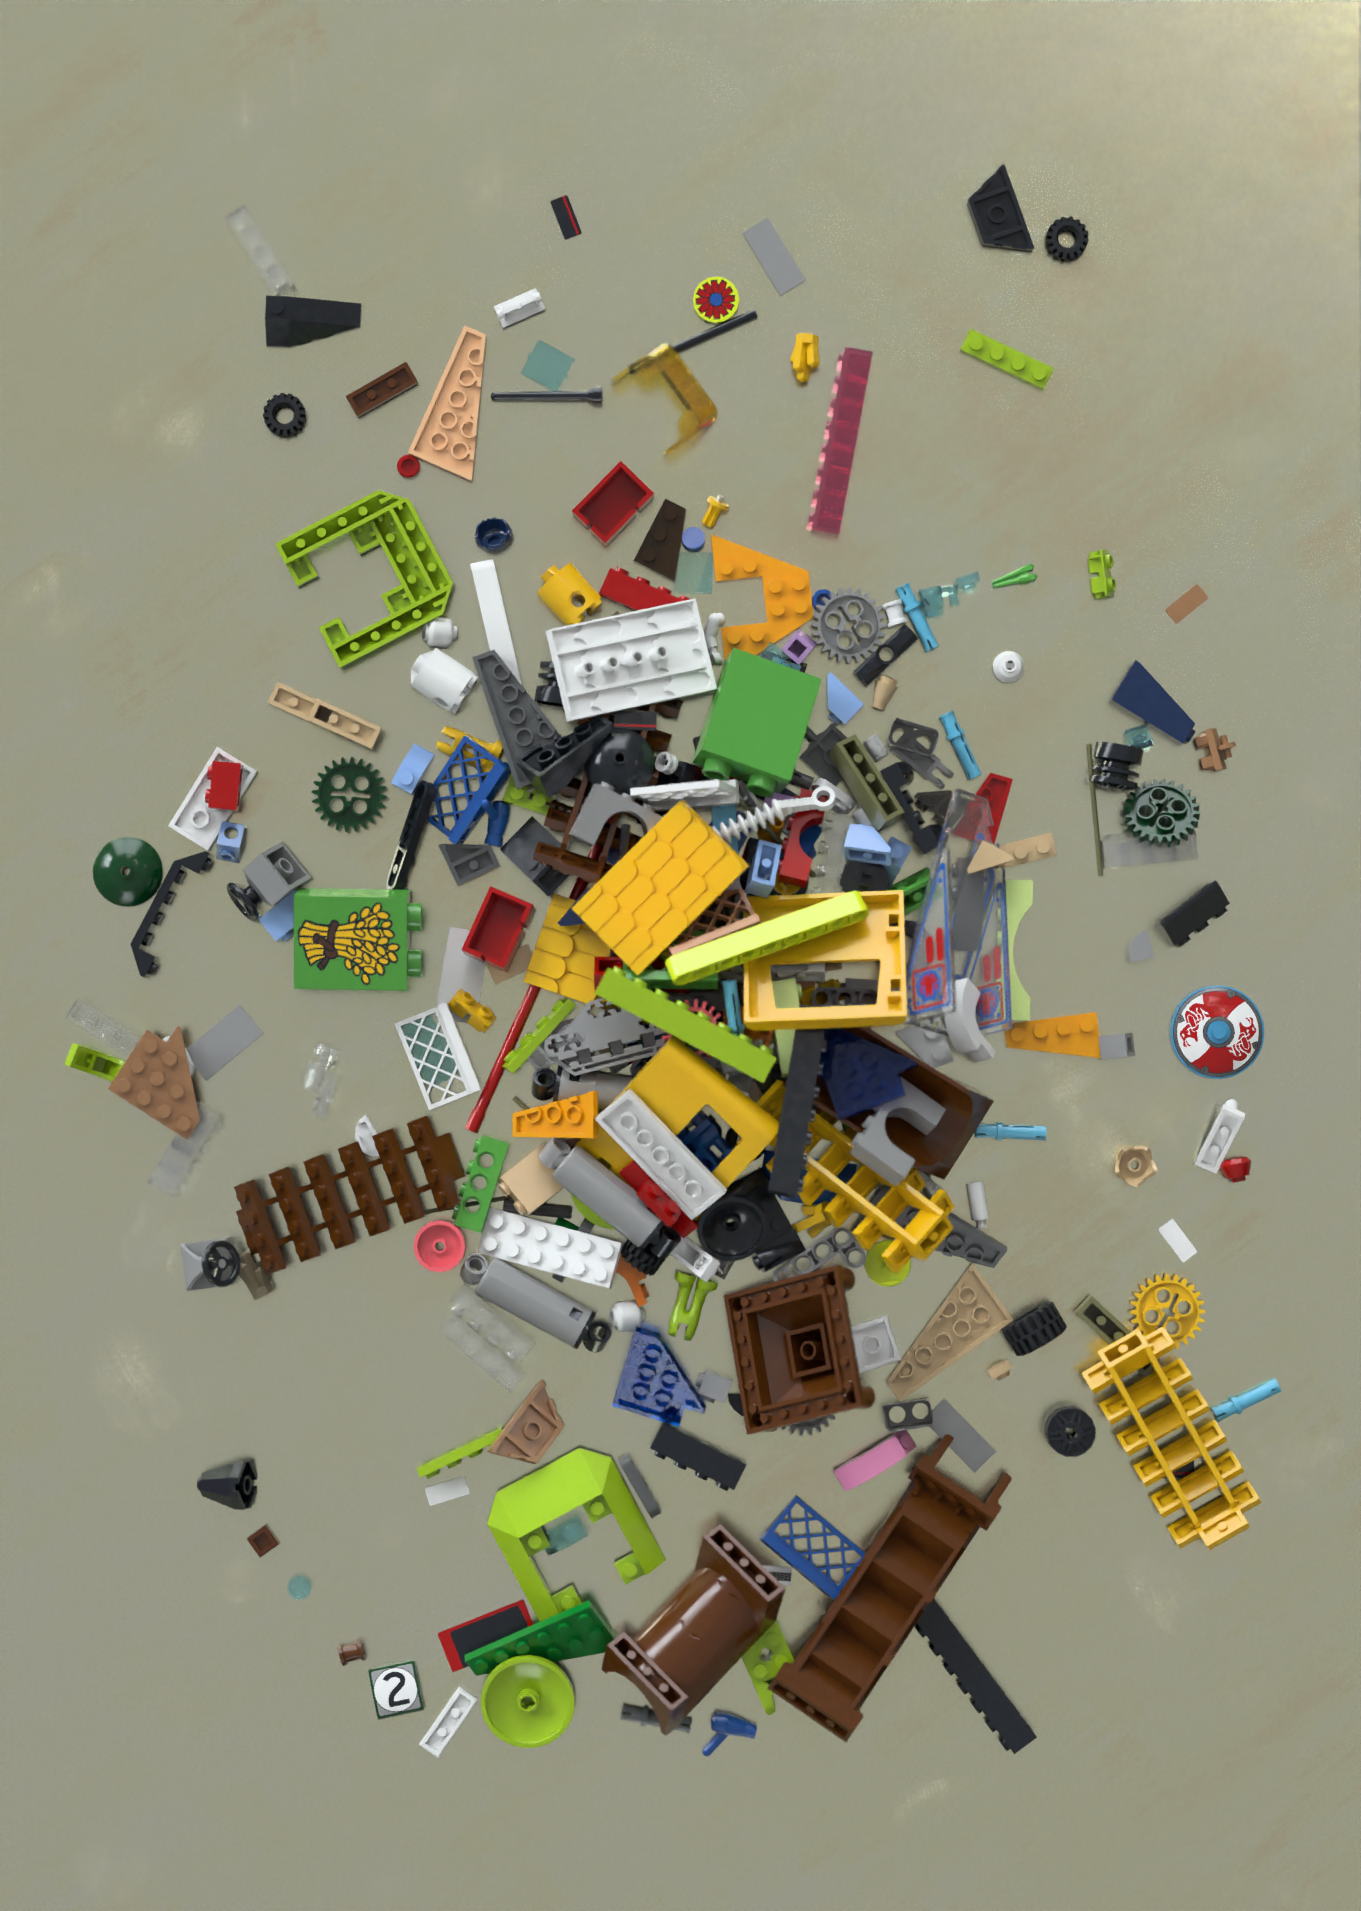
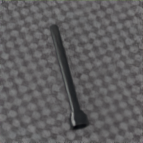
[491,386,603,405]

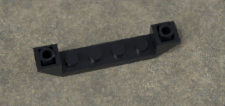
[131,851,213,978]

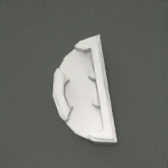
[355,1114,380,1157]

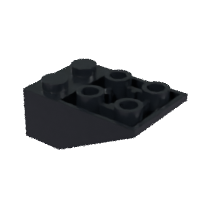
[500,816,572,898]

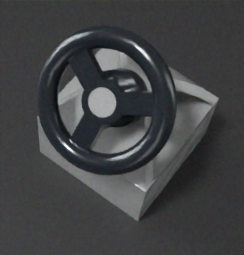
[227,842,311,921]
[180,1237,240,1291]

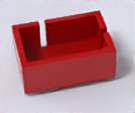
[572,461,654,547]
[461,886,536,973]

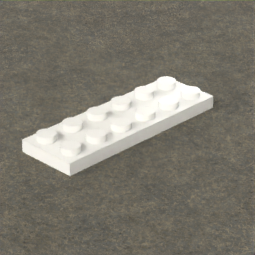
[595,1089,727,1220]
[477,1208,623,1289]

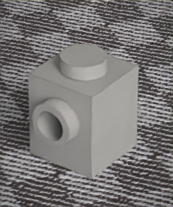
[695,1369,733,1403]

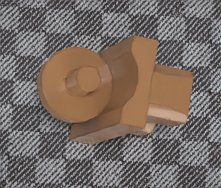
[1195,728,1236,771]

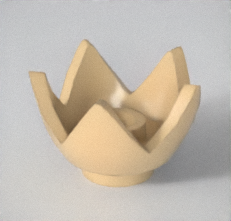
[1115,1146,1157,1187]

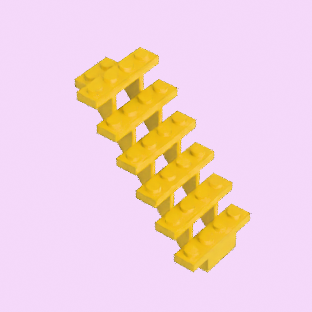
[737,1080,955,1273]
[1082,1327,1261,1550]

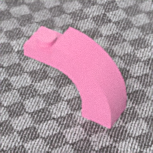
[833,1430,917,1491]

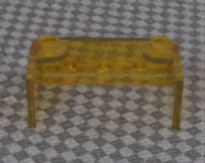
[611,344,717,457]

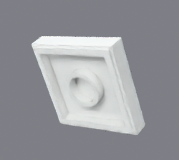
[851,1315,901,1374]

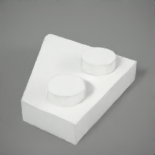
[896,1017,953,1068]

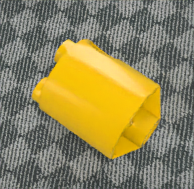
[537,563,603,626]

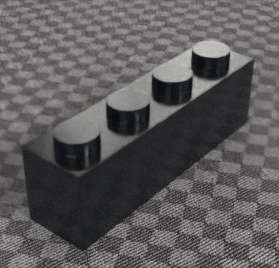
[650,1421,747,1491]

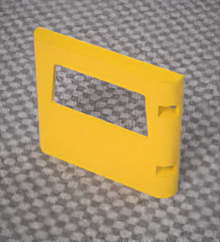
[743,890,907,1031]
[574,1035,779,1220]

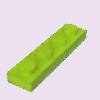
[960,328,1054,391]
[502,998,576,1074]
[416,1427,503,1479]

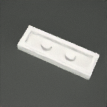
[419,1686,479,1758]

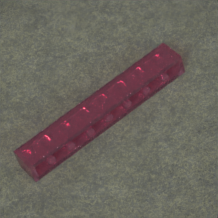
[807,347,873,537]

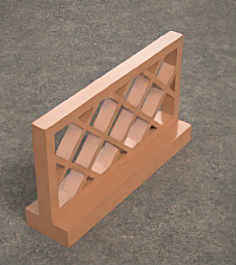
[667,887,761,956]

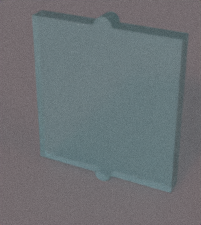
[521,340,575,391]
[674,551,713,595]

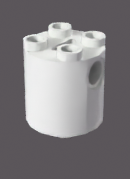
[411,648,478,714]

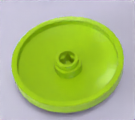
[481,1655,575,1748]

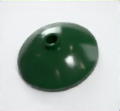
[93,837,163,907]

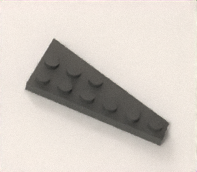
[472,650,584,790]
[851,1184,1007,1268]

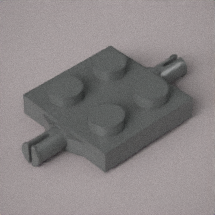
[800,723,847,786]

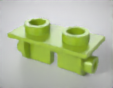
[1088,549,1116,599]

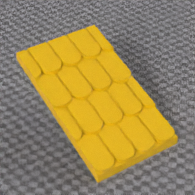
[572,799,749,975]
[523,893,684,1027]

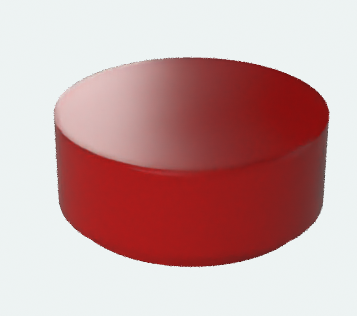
[397,455,421,479]

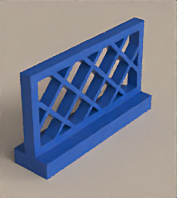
[428,735,511,845]
[759,1496,866,1600]

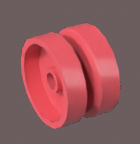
[413,1219,467,1272]

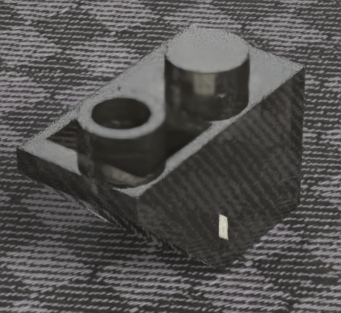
[913,790,968,828]

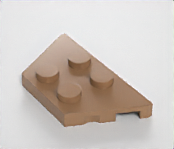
[487,1381,564,1464]

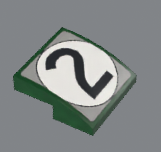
[368,1661,424,1720]

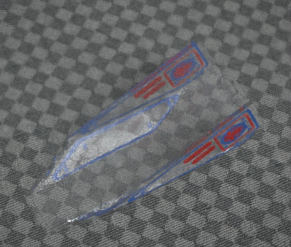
[904,788,1012,1036]

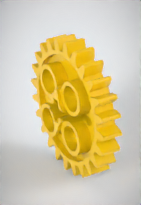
[1129,1273,1206,1349]

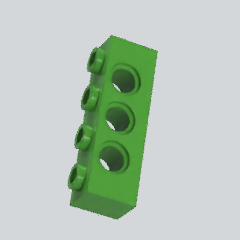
[886,867,943,916]
[452,1135,510,1233]

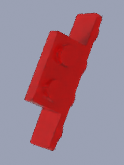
[619,1160,698,1238]

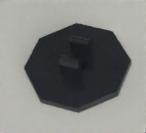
[840,861,890,892]

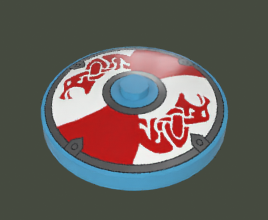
[1170,986,1264,1079]

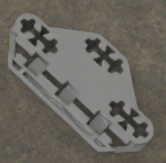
[544,998,669,1076]

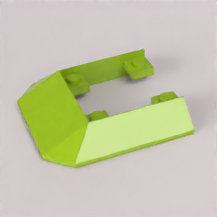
[275,490,453,668]
[487,1448,666,1621]

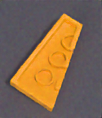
[1003,1012,1101,1058]
[512,1091,598,1138]

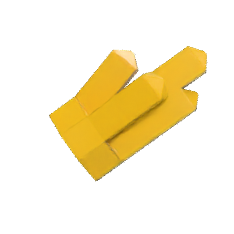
[790,333,820,383]
[791,1201,832,1239]

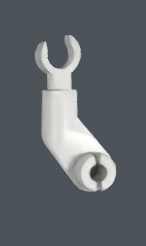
[704,613,725,665]

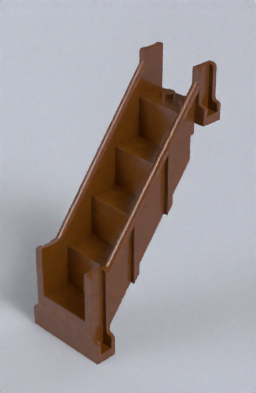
[767,1434,1012,1742]

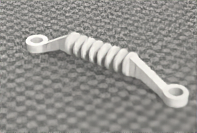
[711,786,836,844]

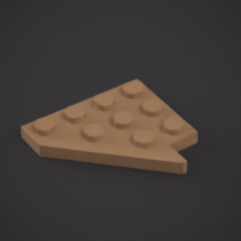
[108,1025,200,1140]

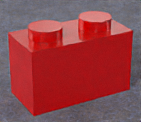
[205,761,243,811]

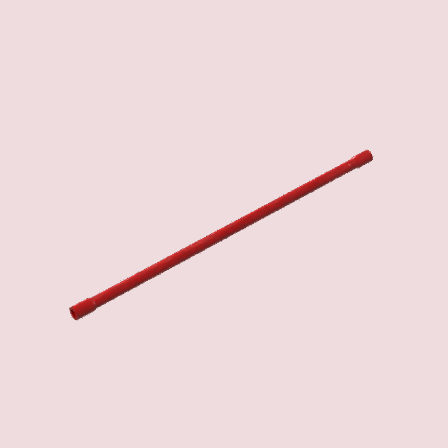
[465,814,614,1133]

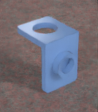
[216,821,245,863]

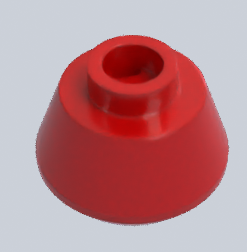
[1220,1157,1251,1183]

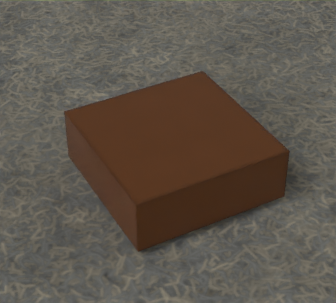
[247,1525,280,1558]

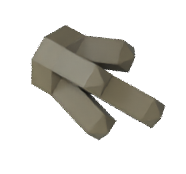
[239,1252,275,1300]

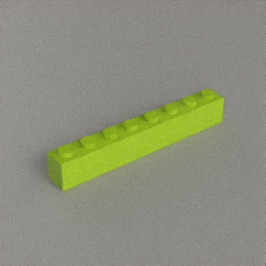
[594,966,777,1083]

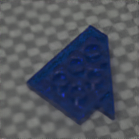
[819,1028,917,1121]
[612,1326,706,1427]

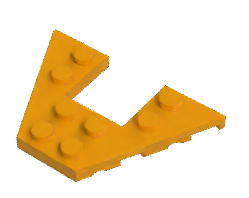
[711,535,814,661]

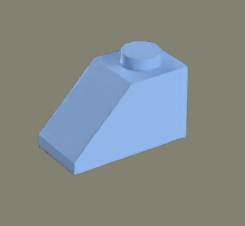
[827,672,864,726]
[391,744,435,796]
[844,824,892,866]
[883,836,912,888]
[745,839,782,898]
[258,890,296,942]

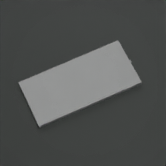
[186,1005,263,1081]

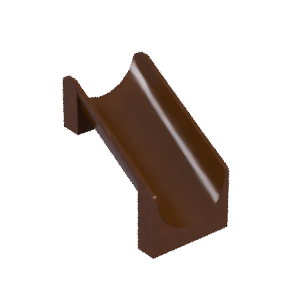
[783,1004,994,1180]
[602,1524,785,1736]

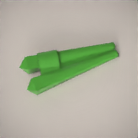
[992,564,1038,588]

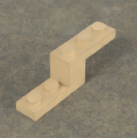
[268,682,382,749]

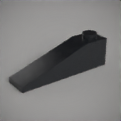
[265,295,362,348]
[515,715,614,798]

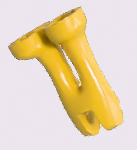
[435,726,504,779]

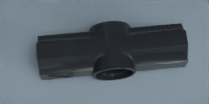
[853,624,918,686]

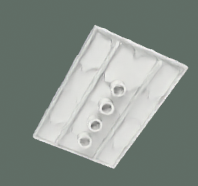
[545,598,717,722]

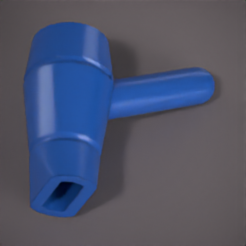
[481,799,510,847]
[702,1712,757,1756]

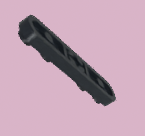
[386,780,437,890]

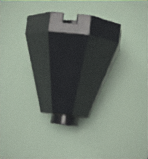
[197,1461,257,1510]

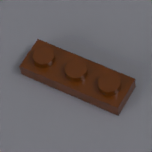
[346,362,418,417]

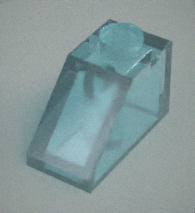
[544,1512,589,1556]

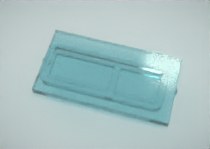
[395,1010,459,1087]

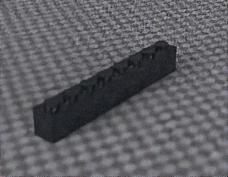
[768,1004,830,1198]
[914,1598,1037,1754]

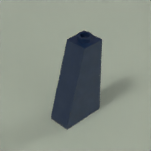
[1109,660,1196,745]

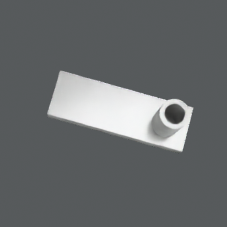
[1195,1099,1245,1174]

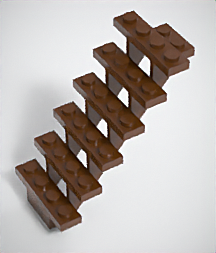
[532,699,683,883]
[234,1116,465,1275]

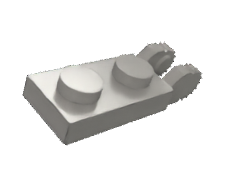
[890,732,954,789]

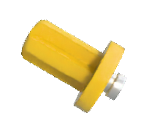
[702,495,730,528]

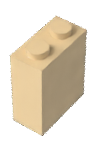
[498,1143,564,1217]

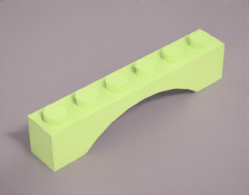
[996,880,1033,1021]

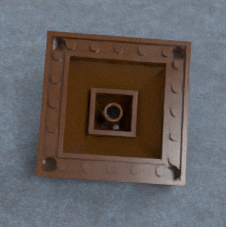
[724,1265,875,1435]

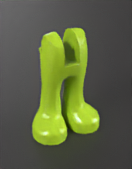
[668,1271,718,1341]

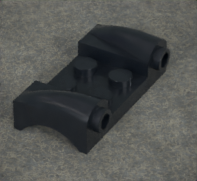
[880,762,947,854]
[720,1167,806,1272]

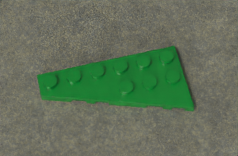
[465,1600,617,1676]

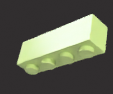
[772,978,802,1078]

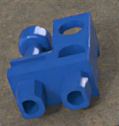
[676,1110,735,1173]

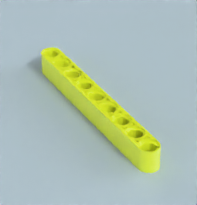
[665,891,869,986]

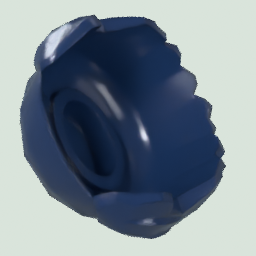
[475,517,513,552]

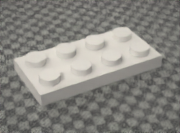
[168,747,257,851]

